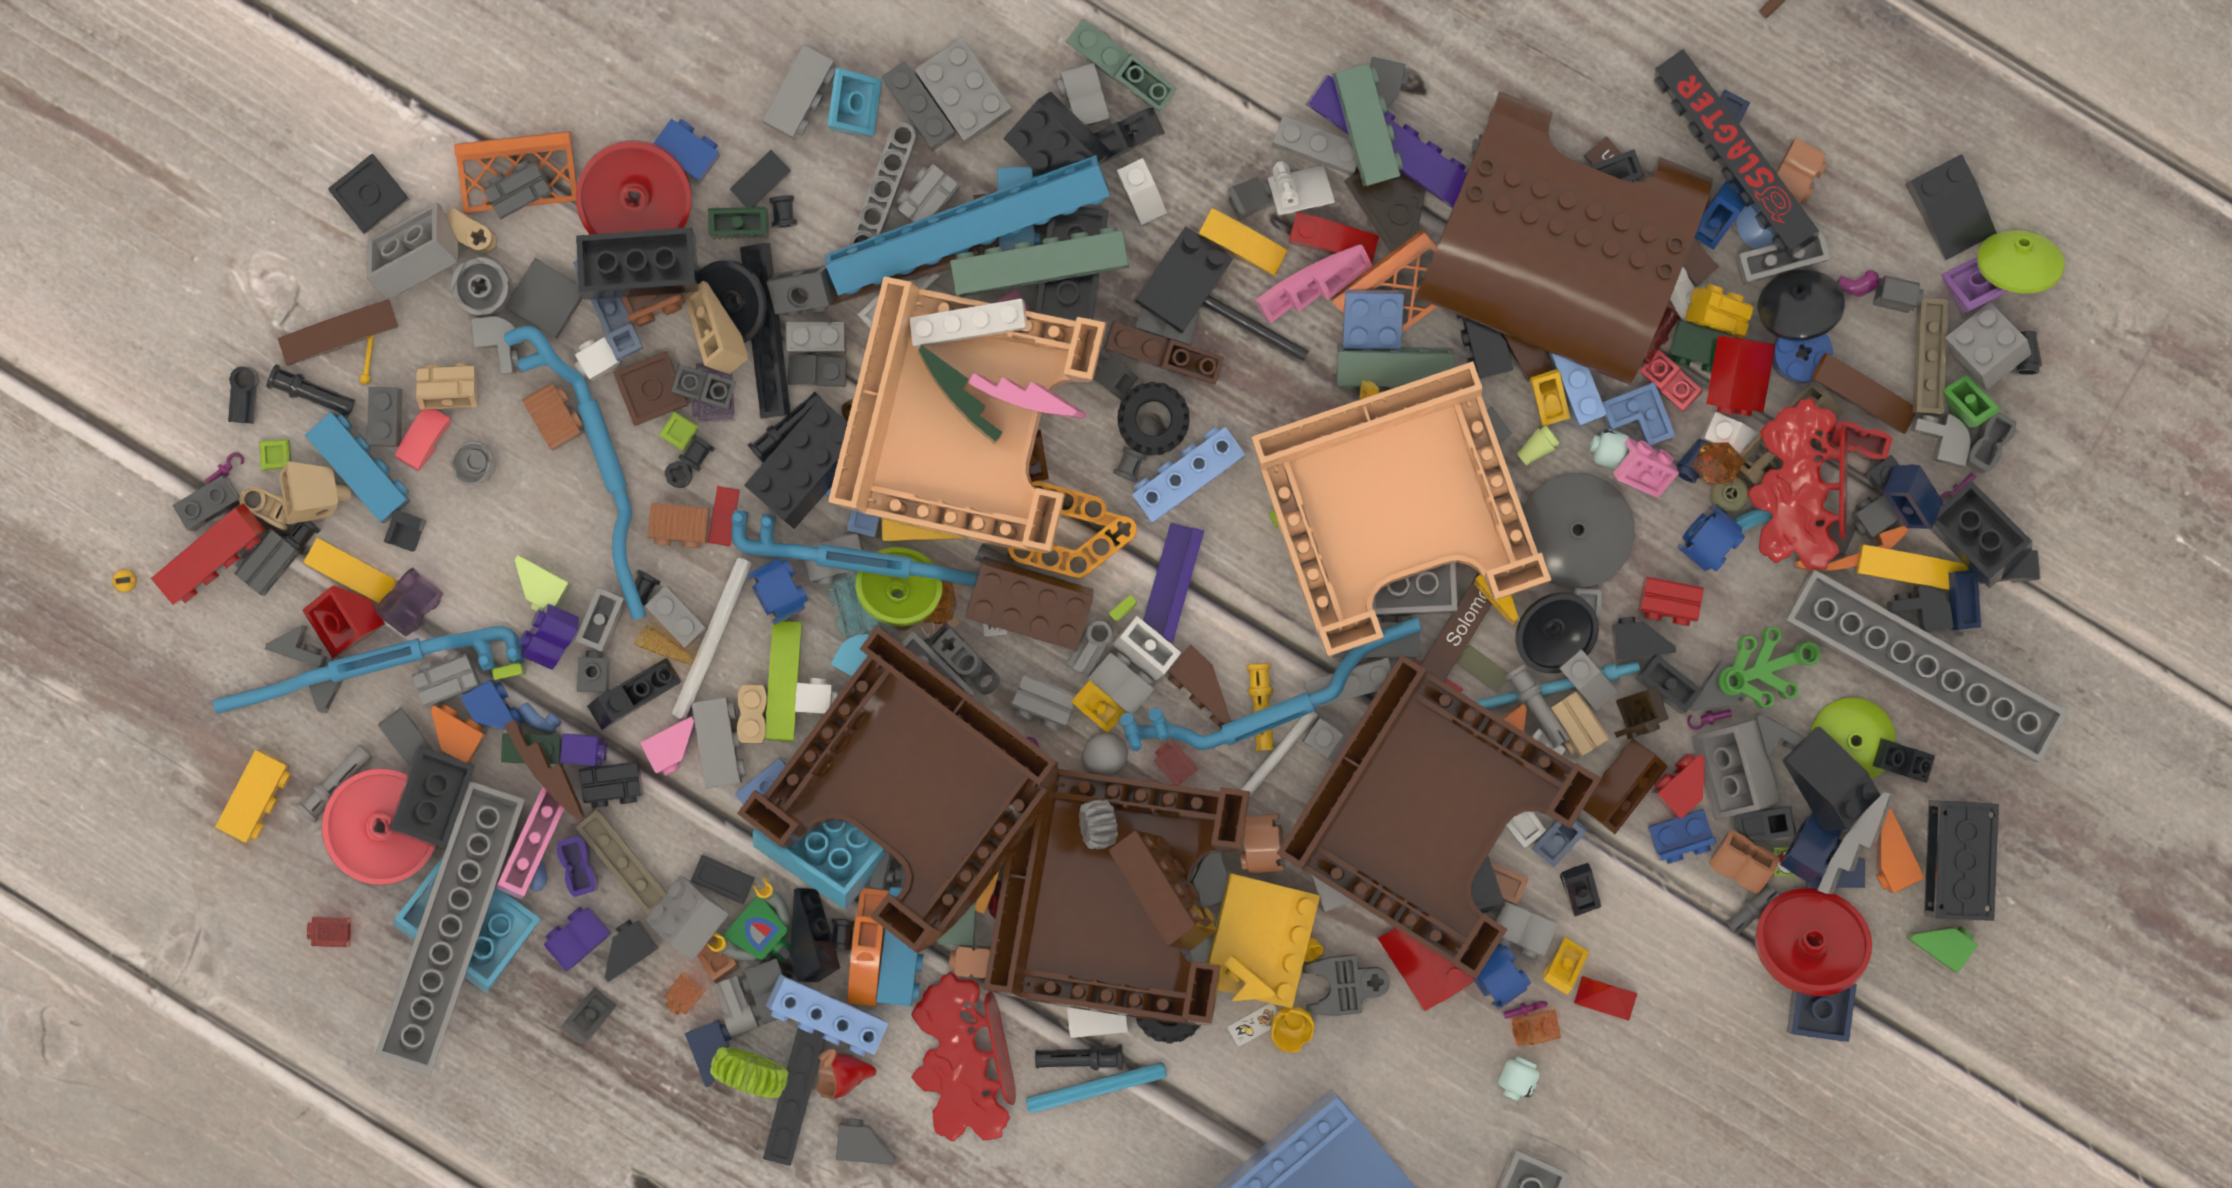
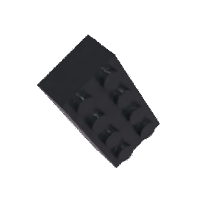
[1035,206,1109,321]
[576,227,699,300]
[744,398,848,529]

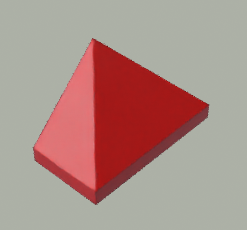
[1574,976,1638,1021]

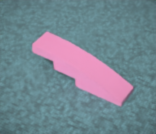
[1255,244,1372,324]
[968,373,1087,419]

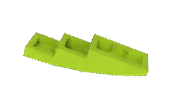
[765,621,802,742]

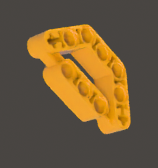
[1007,481,1137,579]

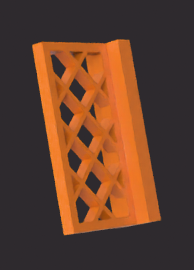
[454,131,577,213]
[1332,228,1438,333]

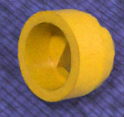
[112,569,137,593]
[1304,937,1324,962]

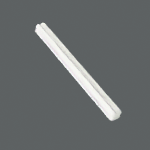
[672,558,752,720]

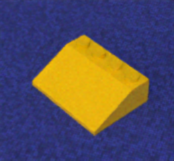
[1207,873,1320,1008]

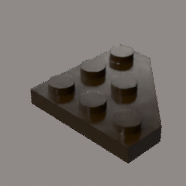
[1344,136,1426,252]

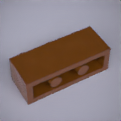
[1583,738,1668,834]

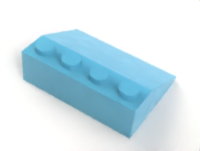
[753,820,887,910]
[393,857,541,994]

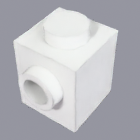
[574,337,622,381]
[795,678,838,714]

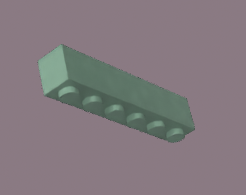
[950,227,1130,297]

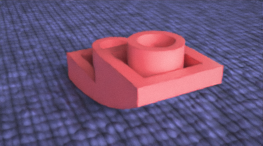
[1639,350,1703,413]
[395,409,451,471]

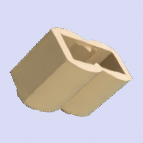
[737,685,768,743]

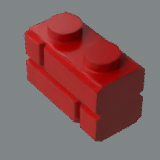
[1638,577,1704,626]

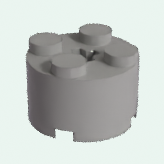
[450,257,513,318]

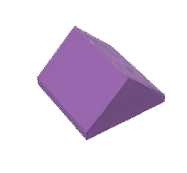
[1942,257,2008,315]

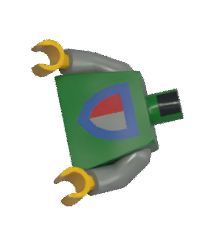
[706,877,791,963]

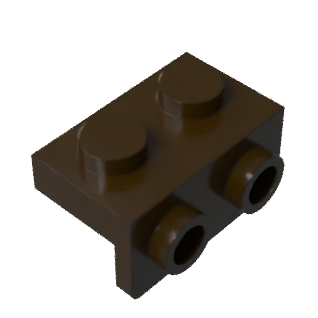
[1614,686,1669,740]

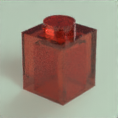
[1154,742,1198,786]
[307,916,351,947]

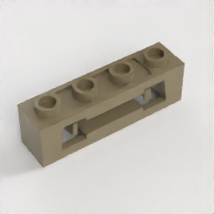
[1731,381,1844,487]

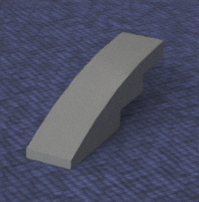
[1818,791,1895,894]

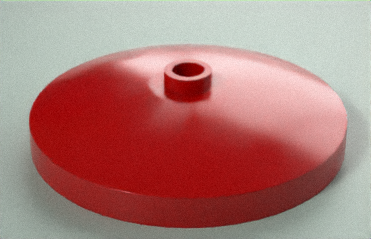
[576,140,692,235]
[1755,888,1872,996]

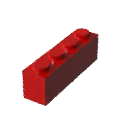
[151,503,266,605]

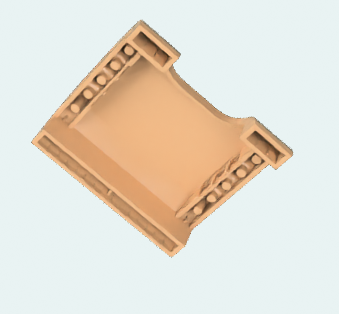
[828,276,1106,553]
[1251,361,1551,657]

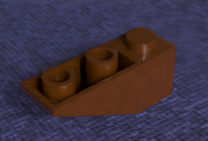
[1168,645,1232,729]

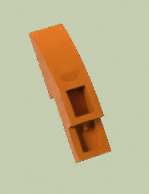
[847,888,890,1007]

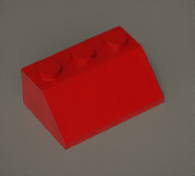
[1377,927,1475,1011]

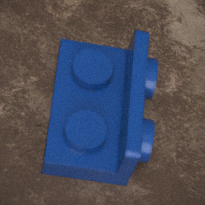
[1648,809,1717,864]

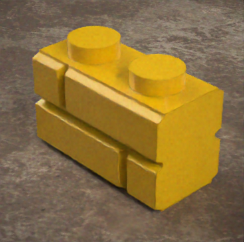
[1685,284,1754,338]

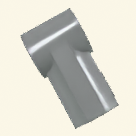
[1067,619,1113,676]
[714,975,759,1038]

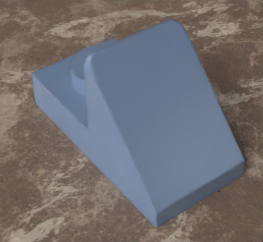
[1532,820,1588,867]

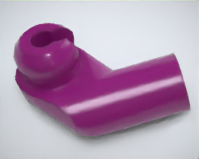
[1837,270,1879,297]

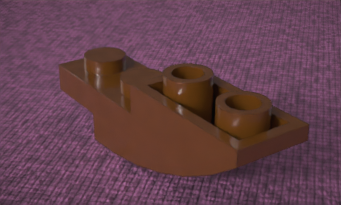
[1103,321,1224,384]

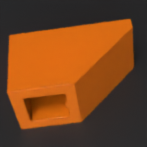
[431,703,487,764]

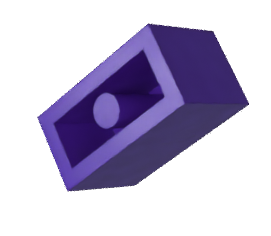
[560,733,608,766]

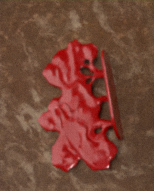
[1747,398,1848,569]
[911,971,1016,1142]

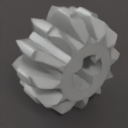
[1079,799,1118,849]

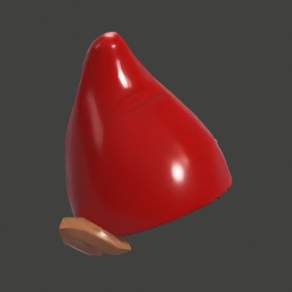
[814,1049,876,1099]

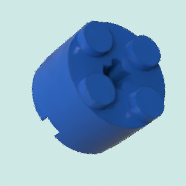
[1772,334,1833,384]
[1677,505,1745,571]
[747,558,808,625]
[1473,943,1531,1010]

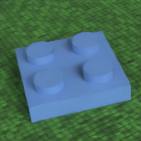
[1342,290,1404,349]

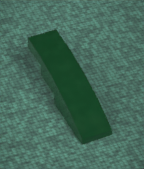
[918,345,1002,444]

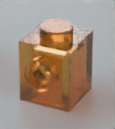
[1691,442,1745,484]
[663,972,707,1015]

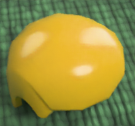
[1270,1006,1315,1053]

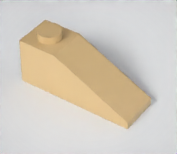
[684,281,749,375]

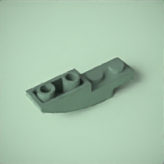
[1066,19,1177,112]

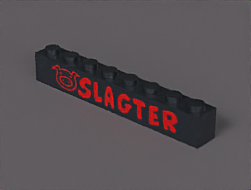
[1653,49,1819,257]

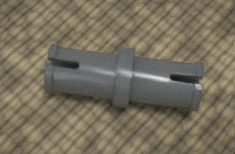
[1725,883,1779,936]

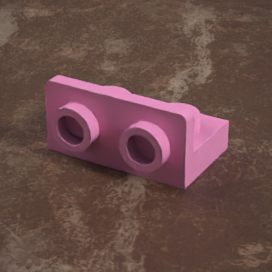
[1613,438,1679,498]

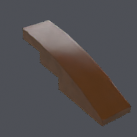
[278,299,398,366]
[1811,353,1916,434]
[504,720,586,820]

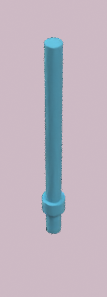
[1475,661,1640,710]

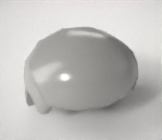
[450,441,495,485]
[1082,732,1129,776]

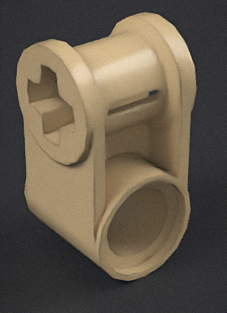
[446,208,497,254]
[239,486,288,531]

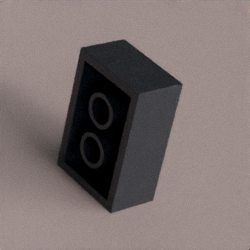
[1003,91,1112,175]
[1930,481,2032,589]
[388,747,475,850]

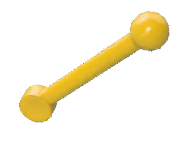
[359,335,376,385]

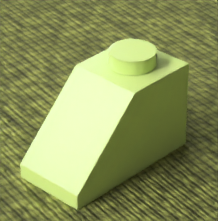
[515,555,571,612]

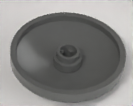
[1523,473,1635,588]

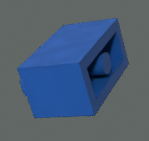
[653,118,721,183]

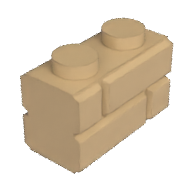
[416,363,478,410]
[1549,690,1609,758]

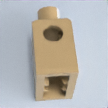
[279,462,351,524]

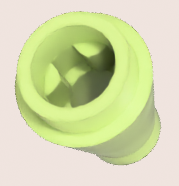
[1516,425,1560,466]

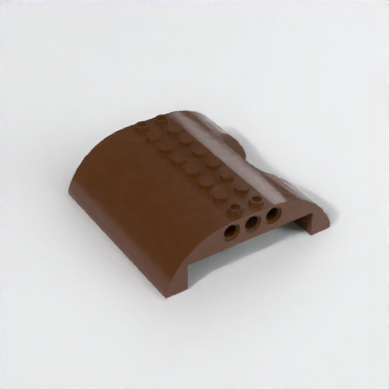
[1416,91,1713,385]
[737,626,1058,953]
[1277,654,1602,979]
[983,768,1250,1025]

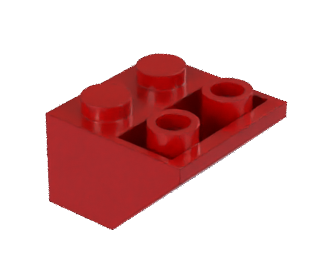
[1652,753,1705,819]

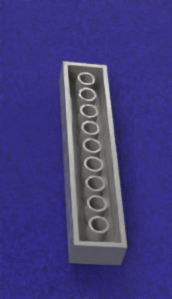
[1782,570,2068,762]
[374,781,525,1078]

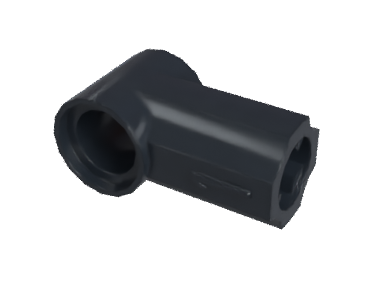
[228,366,260,424]

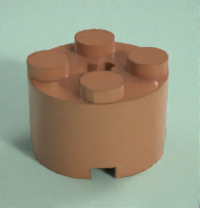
[1241,813,1285,874]

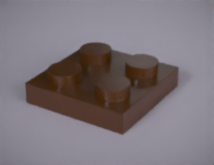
[613,351,689,426]

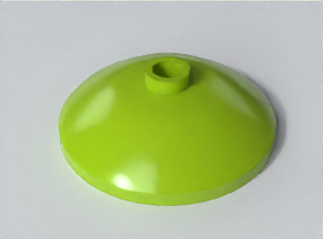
[1977,229,2065,293]
[855,547,942,626]
[1810,697,1896,779]

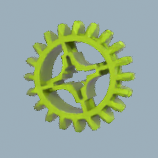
[710,1047,789,1099]

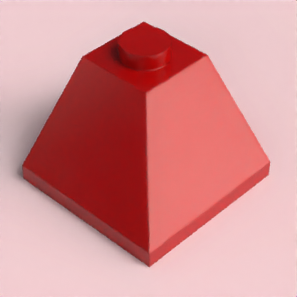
[302,585,385,659]

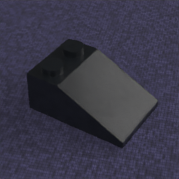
[1905,154,1997,261]
[1134,226,1234,334]
[1782,726,1881,831]

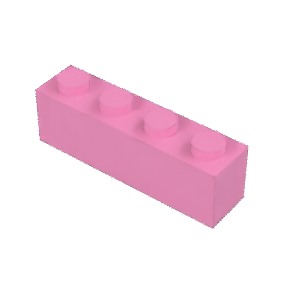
[496,786,564,900]

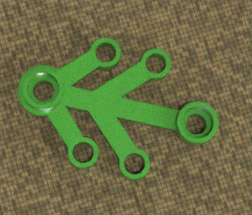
[1719,627,1820,708]

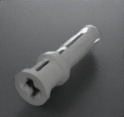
[1505,664,1570,749]
[296,745,372,823]

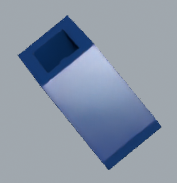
[460,679,523,730]

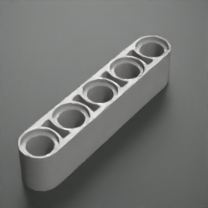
[849,122,917,245]

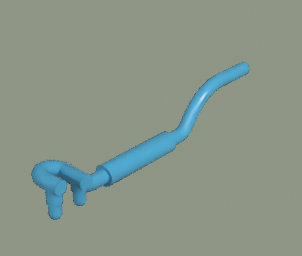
[504,326,646,620]
[731,510,977,587]
[1120,617,1422,751]
[213,626,525,714]

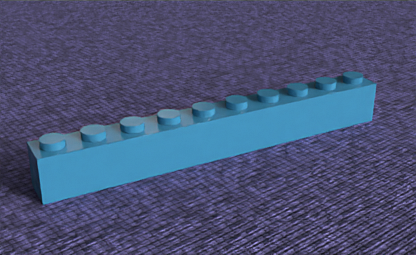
[825,155,1110,296]

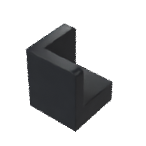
[384,509,426,552]

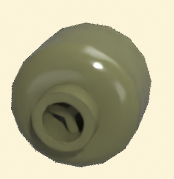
[1709,475,1749,513]

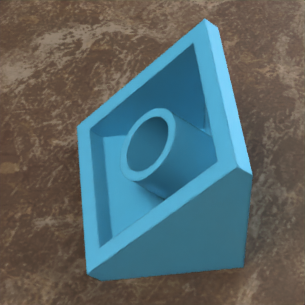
[827,68,882,136]

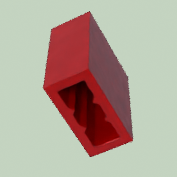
[1706,335,1775,416]

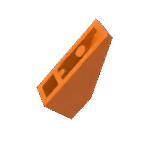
[1876,807,1925,893]

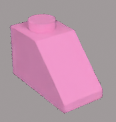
[640,716,695,776]

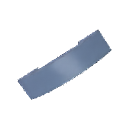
[573,260,643,361]

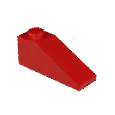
[1289,212,1379,264]

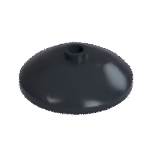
[698,260,767,343]
[1757,270,1845,341]
[1515,592,1599,674]

